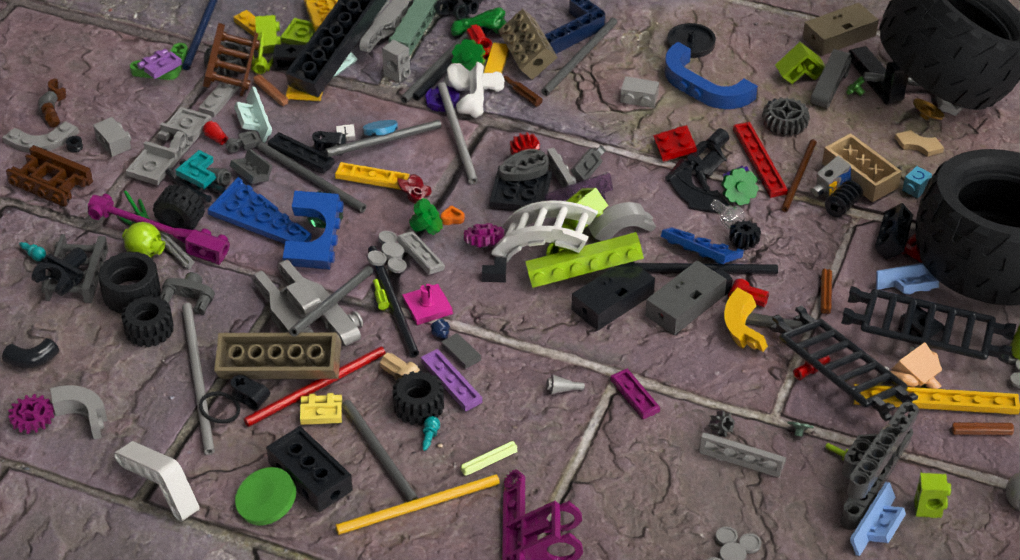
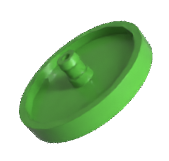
[235,467,296,525]

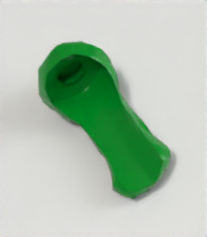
[450,7,507,36]

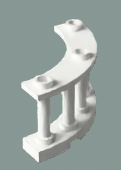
[491,201,598,262]

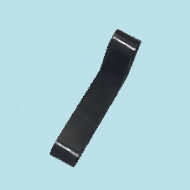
[848,46,909,105]

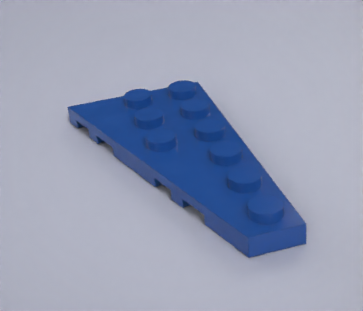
[207,177,312,244]

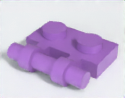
[137,49,182,79]

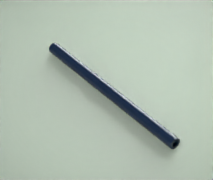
[182,0,218,70]

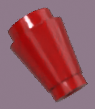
[203,121,228,145]

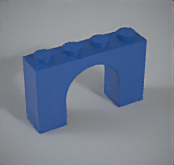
[283,191,343,270]

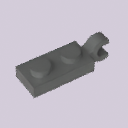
[570,145,606,184]

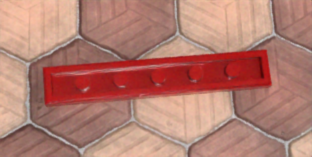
[733,122,788,198]

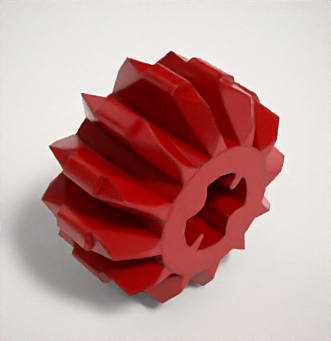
[510,132,540,155]

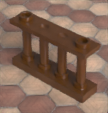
[203,23,260,96]

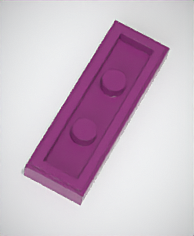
[610,368,660,420]

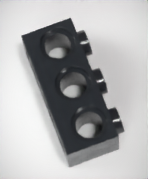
[875,203,914,260]

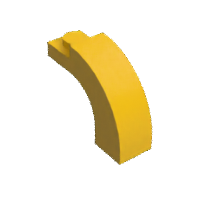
[724,287,768,352]

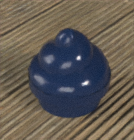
[430,319,450,340]

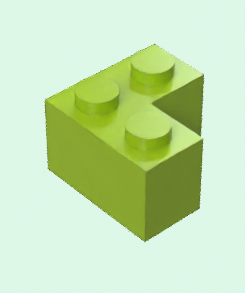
[775,42,825,85]

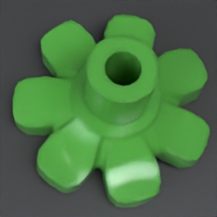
[846,76,865,96]

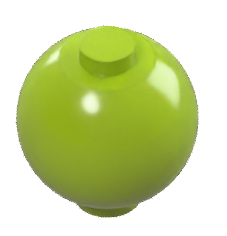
[122,222,165,257]

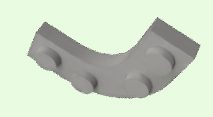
[2,121,79,152]

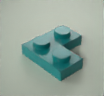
[175,150,216,189]

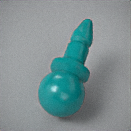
[19,242,46,261]
[422,416,440,451]

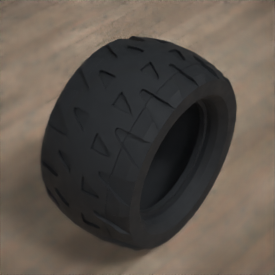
[879,0,1020,110]
[915,149,1020,306]

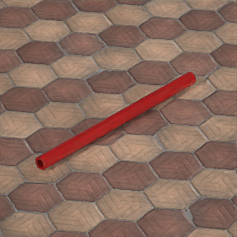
[244,346,386,427]

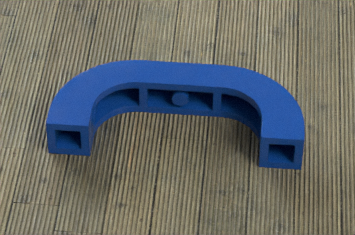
[665,42,758,109]

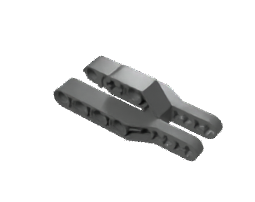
[840,402,919,530]

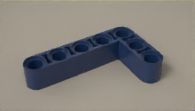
[544,0,605,54]

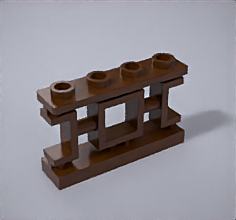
[6,145,93,207]

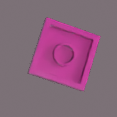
[402,284,453,325]

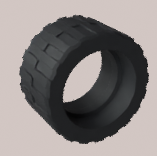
[98,252,161,313]

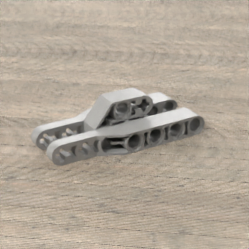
[360,0,413,52]
[252,259,361,347]

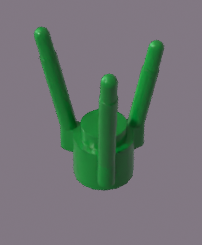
[117,190,150,226]

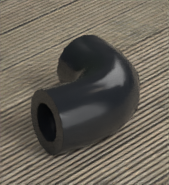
[2,338,59,369]

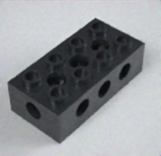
[266,426,353,513]

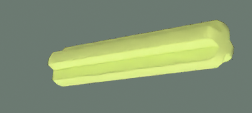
[461,441,517,476]

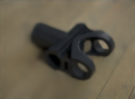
[435,0,483,19]
[31,247,87,296]

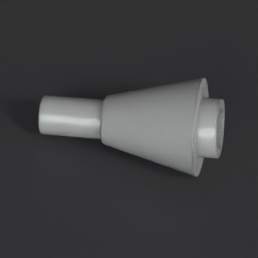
[546,374,584,394]

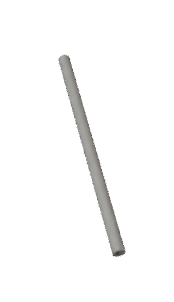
[182,303,215,455]

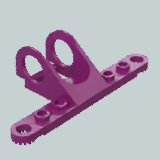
[502,469,583,560]

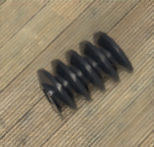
[825,180,863,218]

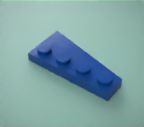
[661,227,744,264]

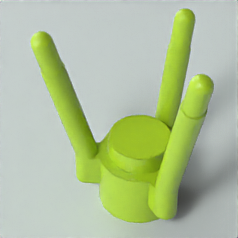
[251,31,273,74]

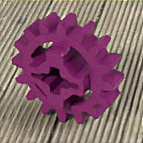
[464,223,504,248]
[8,394,55,434]

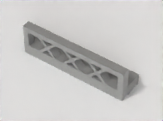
[700,432,786,478]

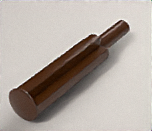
[504,76,543,107]

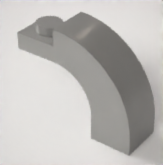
[588,202,656,241]
[50,385,107,439]

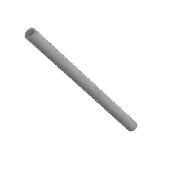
[438,82,478,184]

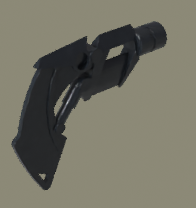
[665,128,733,214]

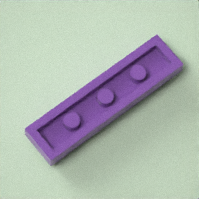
[421,349,482,412]

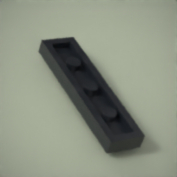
[267,132,335,174]

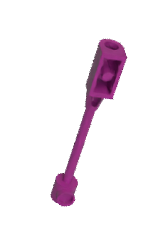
[87,194,230,265]

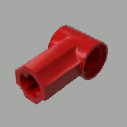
[466,24,492,59]
[728,279,770,307]

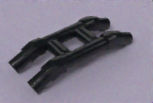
[165,159,226,203]

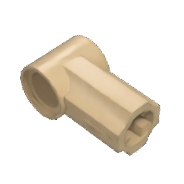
[380,353,420,380]

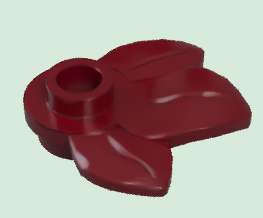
[397,174,432,203]

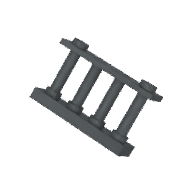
[41,234,108,303]

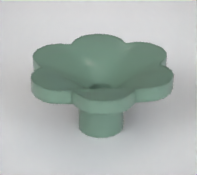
[787,421,814,437]

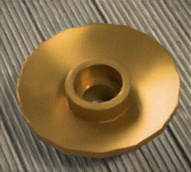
[913,99,945,120]

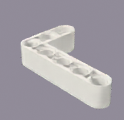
[114,441,199,522]

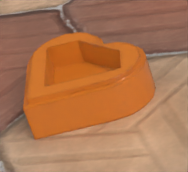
[440,205,465,225]

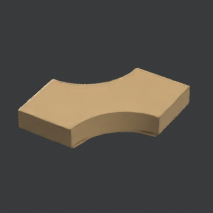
[895,130,944,157]

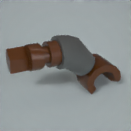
[37,78,66,127]

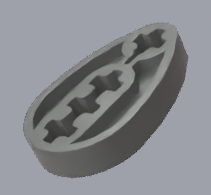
[499,149,549,181]

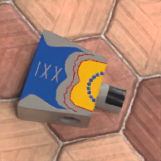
[811,156,851,198]

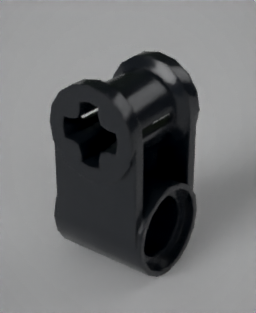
[312,131,347,156]
[231,375,270,410]

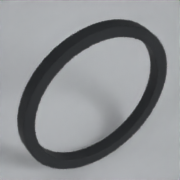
[199,391,240,424]

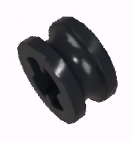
[66,136,83,153]

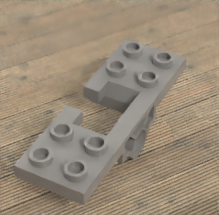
[126,107,212,185]

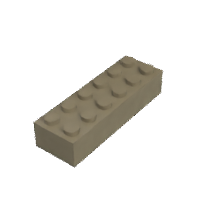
[214,332,342,379]

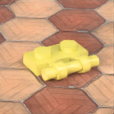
[300,393,342,425]

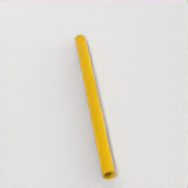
[335,474,500,535]

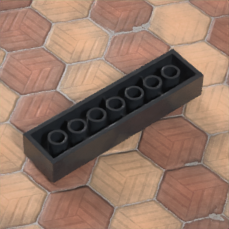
[285,0,387,97]

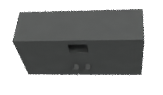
[645,261,727,335]

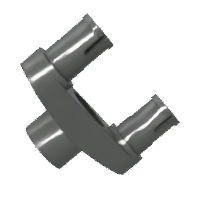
[159,272,215,315]

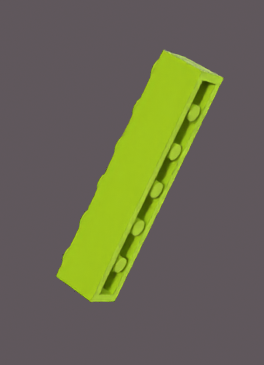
[525,232,644,288]

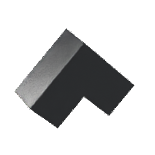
[482,257,507,282]

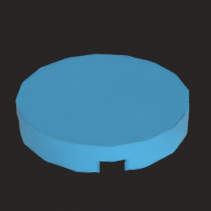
[363,120,398,136]

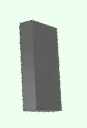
[441,333,481,369]

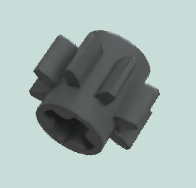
[709,411,735,437]

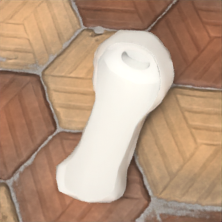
[456,62,484,118]
[444,63,504,92]

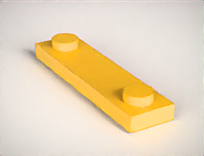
[335,162,410,190]

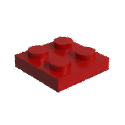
[653,125,697,162]

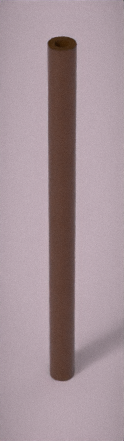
[781,139,817,212]

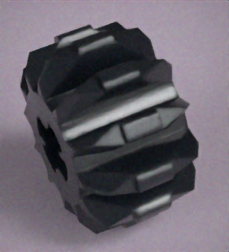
[729,219,761,250]

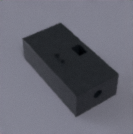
[571,262,655,331]

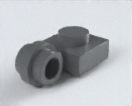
[225,130,261,153]

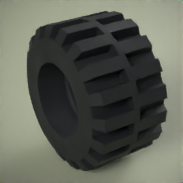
[153,184,205,230]
[121,295,174,347]
[392,371,444,425]

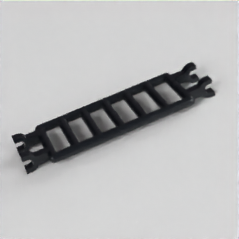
[841,286,1017,363]
[770,305,918,421]

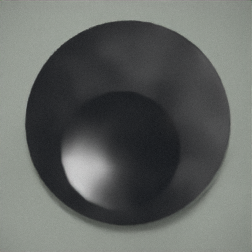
[667,23,716,58]

